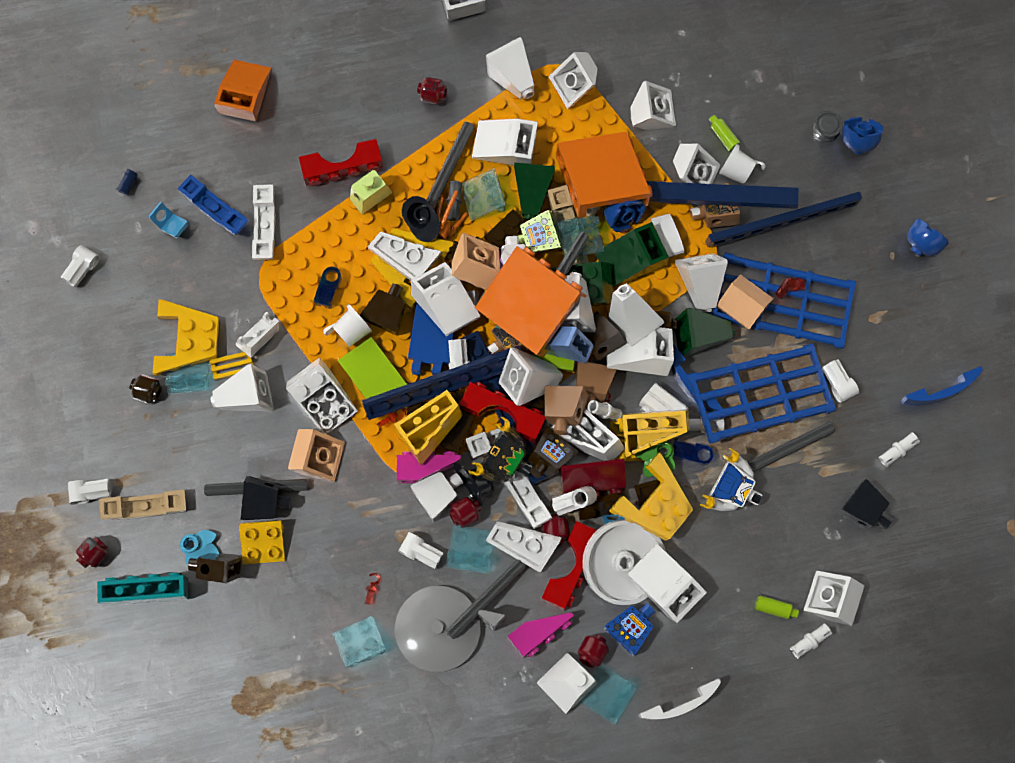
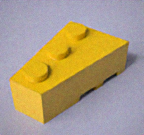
[394,390,462,465]
[622,409,690,457]

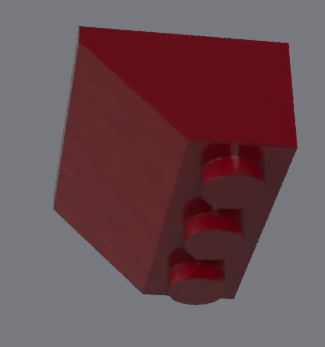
[560,458,626,496]

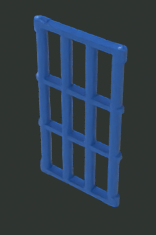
[711,252,856,349]
[687,343,836,444]

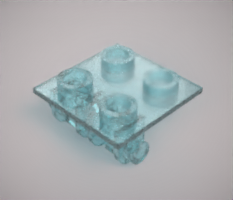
[461,168,506,221]
[555,215,604,257]
[165,353,209,394]
[446,525,492,573]
[333,616,386,668]
[580,665,637,724]

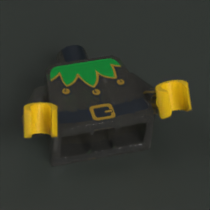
[469,417,533,482]

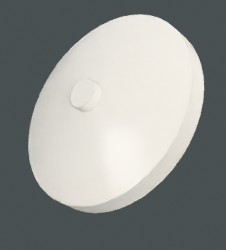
[583,519,666,605]

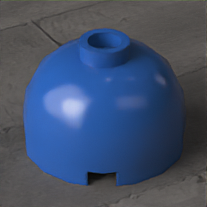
[842,117,883,154]
[604,200,645,232]
[907,218,949,257]

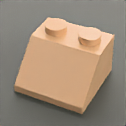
[452,233,500,290]
[288,429,345,482]

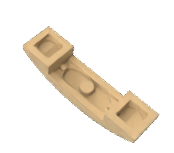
[547,185,589,265]
[99,490,187,520]

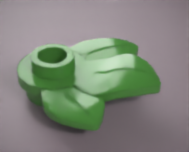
[635,441,675,477]

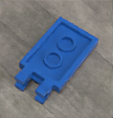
[408,303,454,376]

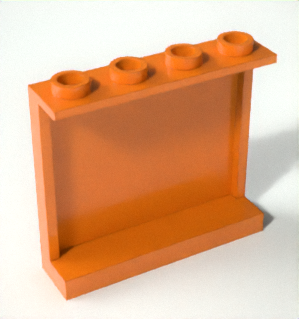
[556,132,652,218]
[474,246,587,357]

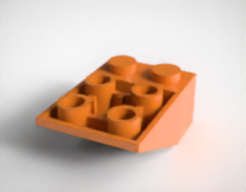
[214,59,272,122]

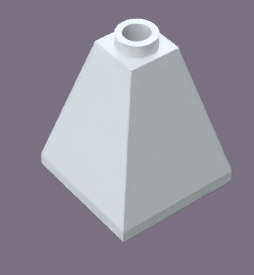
[486,37,535,99]
[675,253,728,313]
[560,272,596,332]
[608,283,664,347]
[499,347,563,406]
[211,364,274,412]

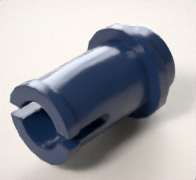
[116,169,138,196]

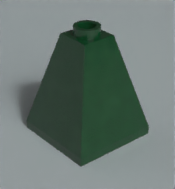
[514,162,555,220]
[675,308,735,358]

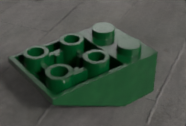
[595,222,669,288]
[550,261,613,306]

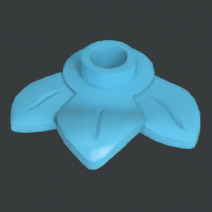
[180,530,219,565]

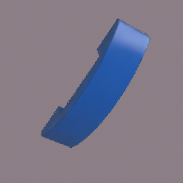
[177,174,249,236]
[671,343,723,413]
[901,366,983,406]

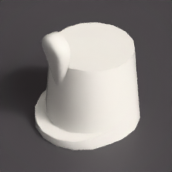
[719,144,766,185]
[323,304,372,347]

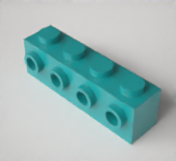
[97,572,189,606]

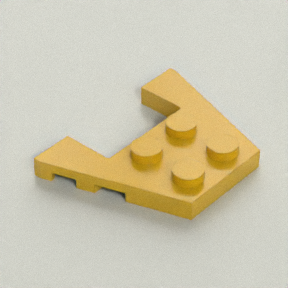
[371,228,454,310]
[152,299,220,376]
[609,452,693,541]

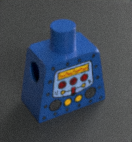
[604,603,656,656]

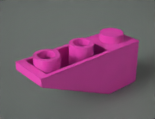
[397,452,461,484]
[507,612,574,658]

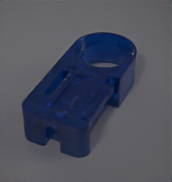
[314,267,342,309]
[672,438,714,466]

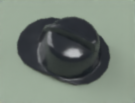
[402,196,440,242]
[454,463,494,507]

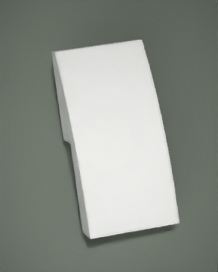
[651,213,684,257]

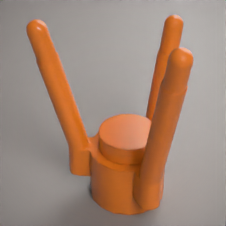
[436,190,468,240]

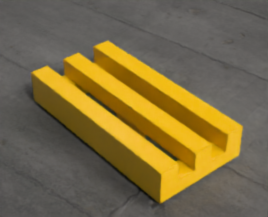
[209,352,253,381]

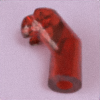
[775,278,805,299]

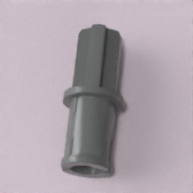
[446,181,462,222]

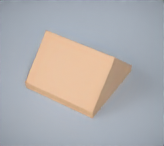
[717,275,774,330]

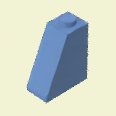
[545,327,594,364]

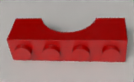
[299,139,383,186]
[459,382,546,443]
[541,521,597,611]

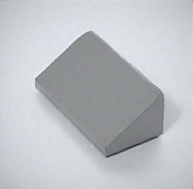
[478,610,505,631]

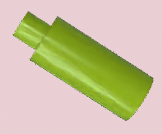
[709,115,741,152]
[755,595,799,619]

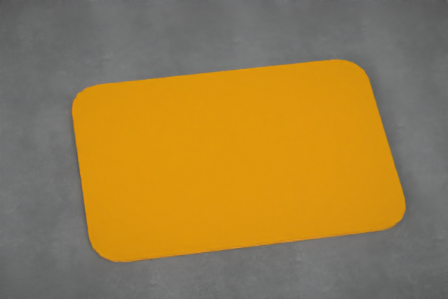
[259,64,717,473]

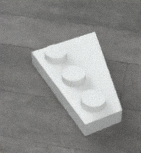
[368,231,441,281]
[486,521,561,572]

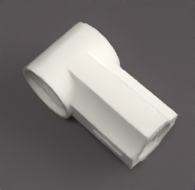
[61,245,100,287]
[448,339,469,369]
[822,359,859,403]
[68,479,112,505]
[552,486,597,516]
[398,532,444,569]

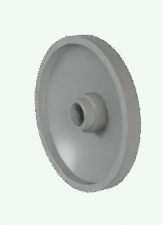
[395,586,481,672]

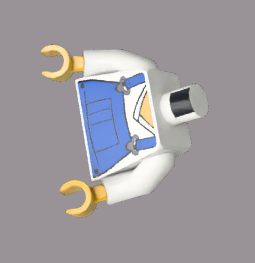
[700,448,763,512]

